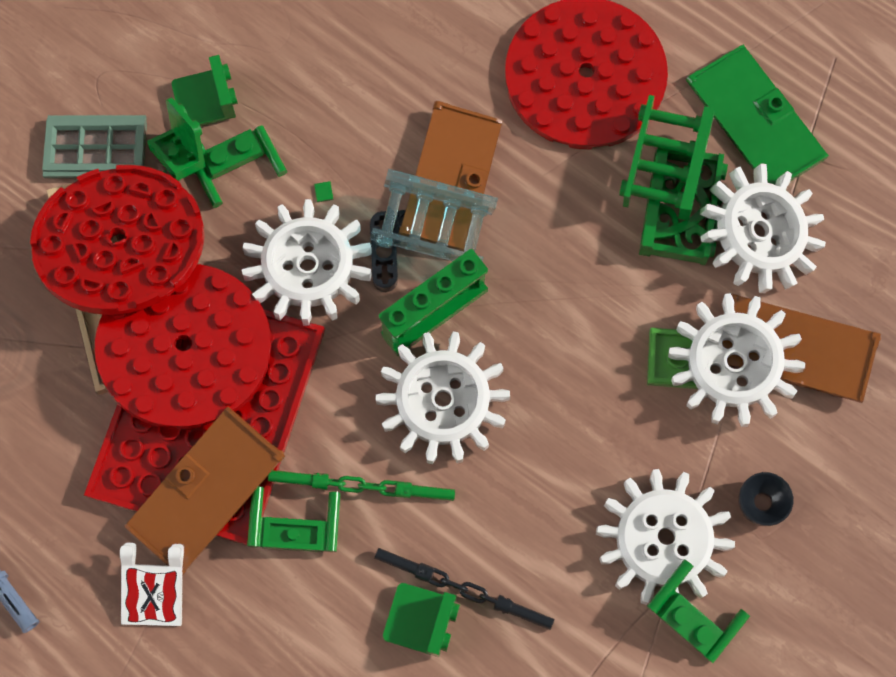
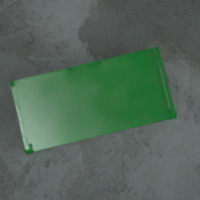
[686,44,829,185]

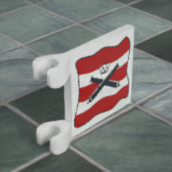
[120,543,184,626]

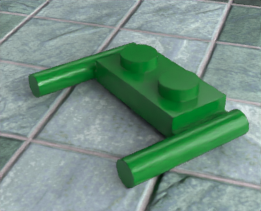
[195,125,288,208]
[247,487,341,552]
[647,559,750,663]

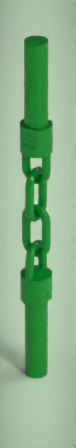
[268,470,455,501]

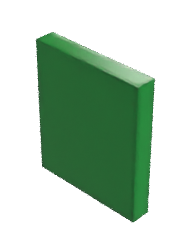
[314,181,334,203]

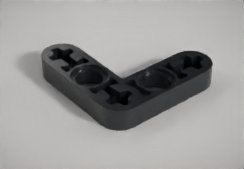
[370,210,406,292]

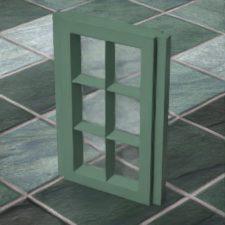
[42,115,147,178]

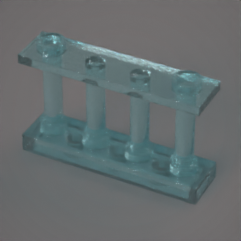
[370,169,498,262]

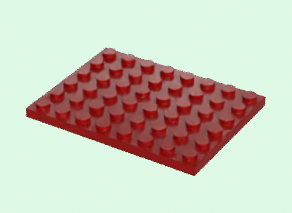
[84,309,325,545]

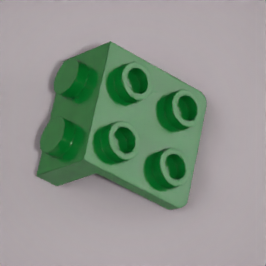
[171,55,238,126]
[147,97,206,180]
[383,583,460,657]

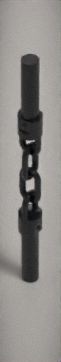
[374,548,555,630]

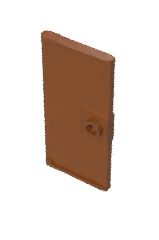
[398,101,502,253]
[722,293,881,403]
[125,407,285,576]

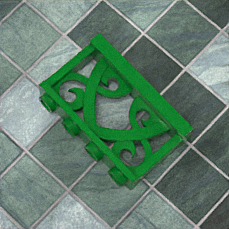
[639,148,728,265]
[378,249,488,357]

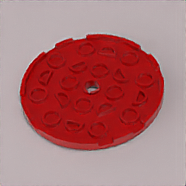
[505,0,668,150]
[30,165,205,315]
[95,264,271,430]

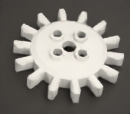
[700,164,826,293]
[242,199,372,326]
[668,293,805,427]
[376,331,510,464]
[596,469,735,605]

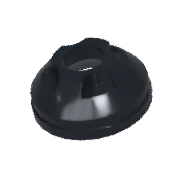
[739,472,794,526]

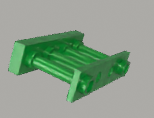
[619,95,715,221]

